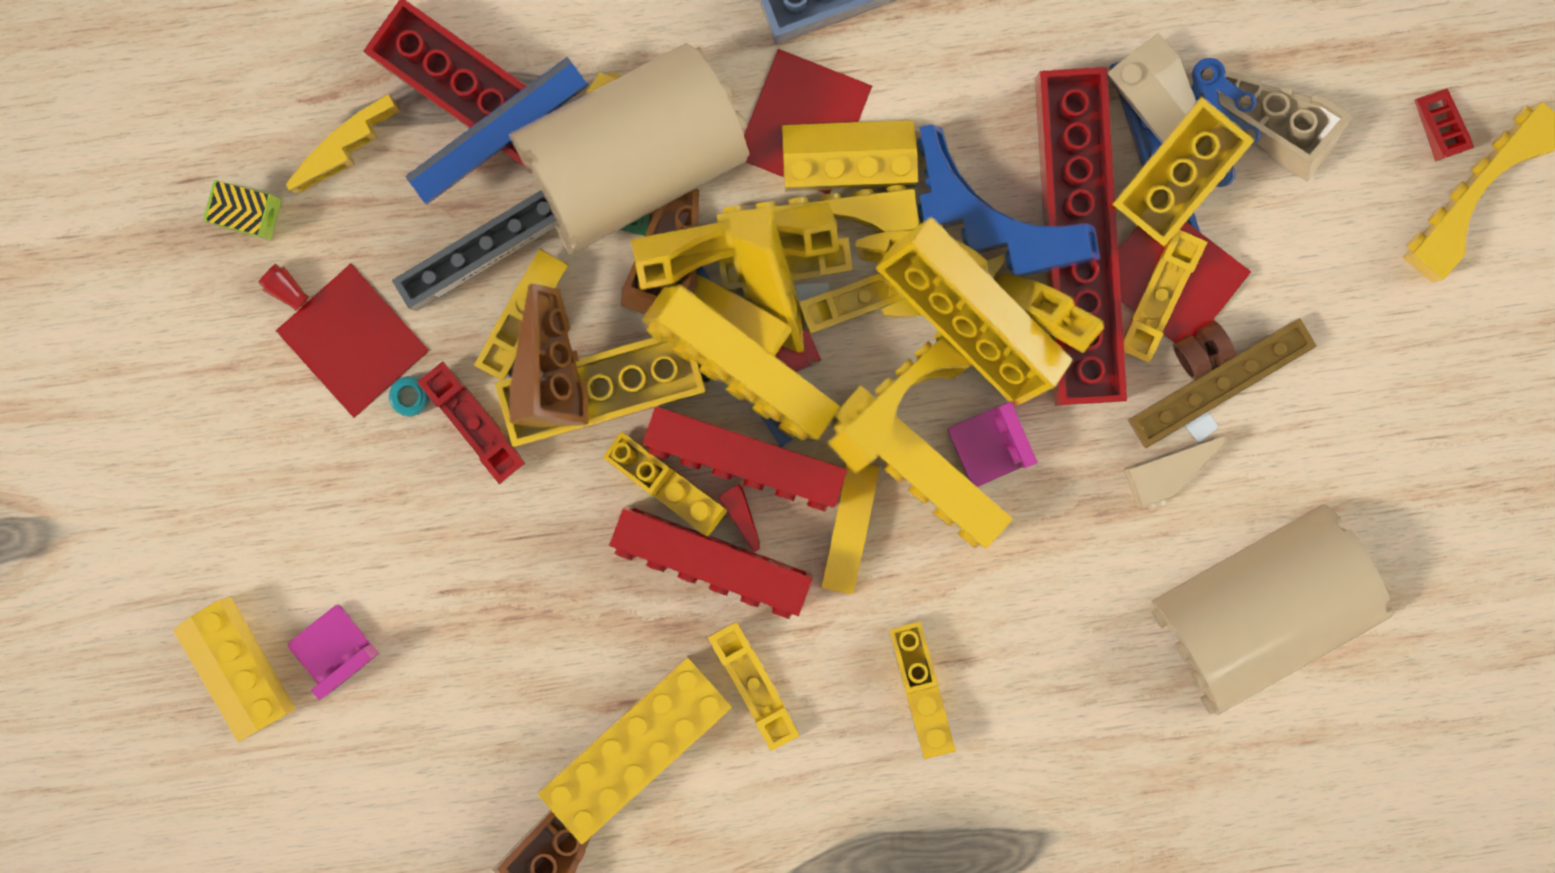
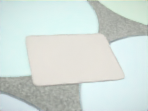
[796,282,829,302]
[1185,412,1218,442]

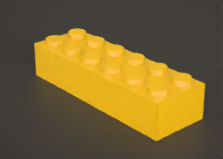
[875,217,1073,407]
[641,286,840,441]
[494,337,707,447]
[833,385,1013,549]
[537,656,732,844]

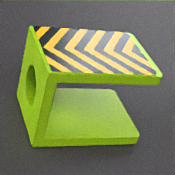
[204,180,282,240]

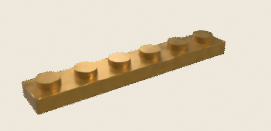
[1128,318,1317,448]

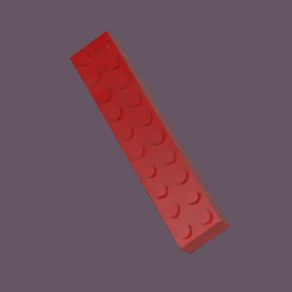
[1035,67,1127,406]

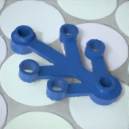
[1191,58,1261,187]

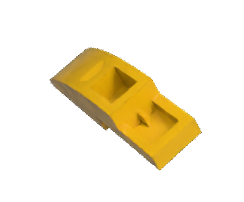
[474,248,569,381]
[993,273,1104,352]
[602,431,728,537]
[889,621,956,760]

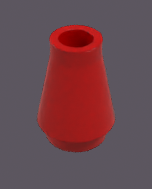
[258,263,309,311]

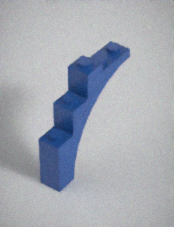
[918,124,1100,277]

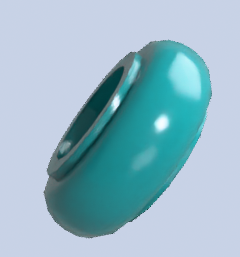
[389,376,429,417]

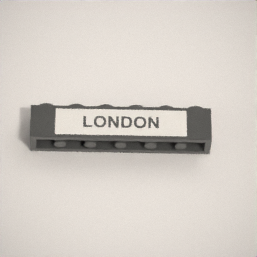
[392,190,558,311]

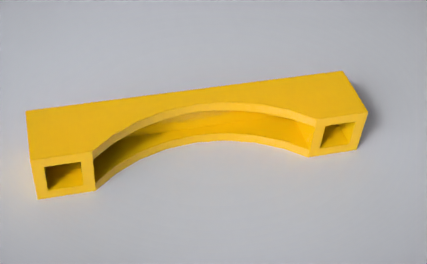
[1403,101,1555,283]
[717,185,919,233]
[630,202,839,290]
[829,331,972,474]

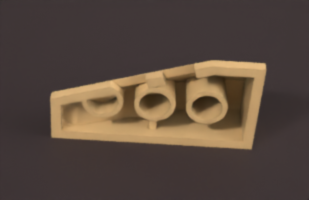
[1107,33,1197,143]
[1202,70,1352,181]

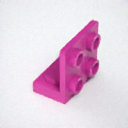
[947,402,1038,487]
[287,604,379,700]

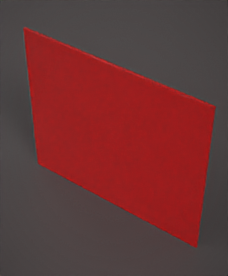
[744,49,872,194]
[1118,222,1251,343]
[276,263,429,418]

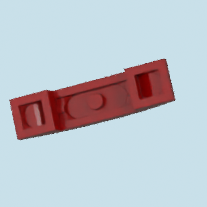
[417,361,526,485]

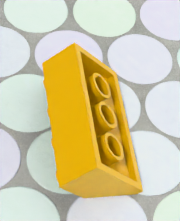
[1112,97,1254,247]
[782,120,918,192]
[725,206,804,352]
[173,596,296,743]

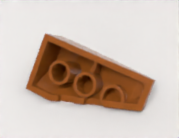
[621,189,699,314]
[510,283,589,428]
[492,810,592,873]

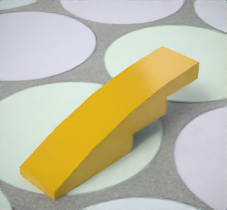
[286,94,401,195]
[693,274,792,356]

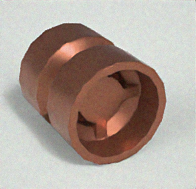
[1172,320,1236,380]

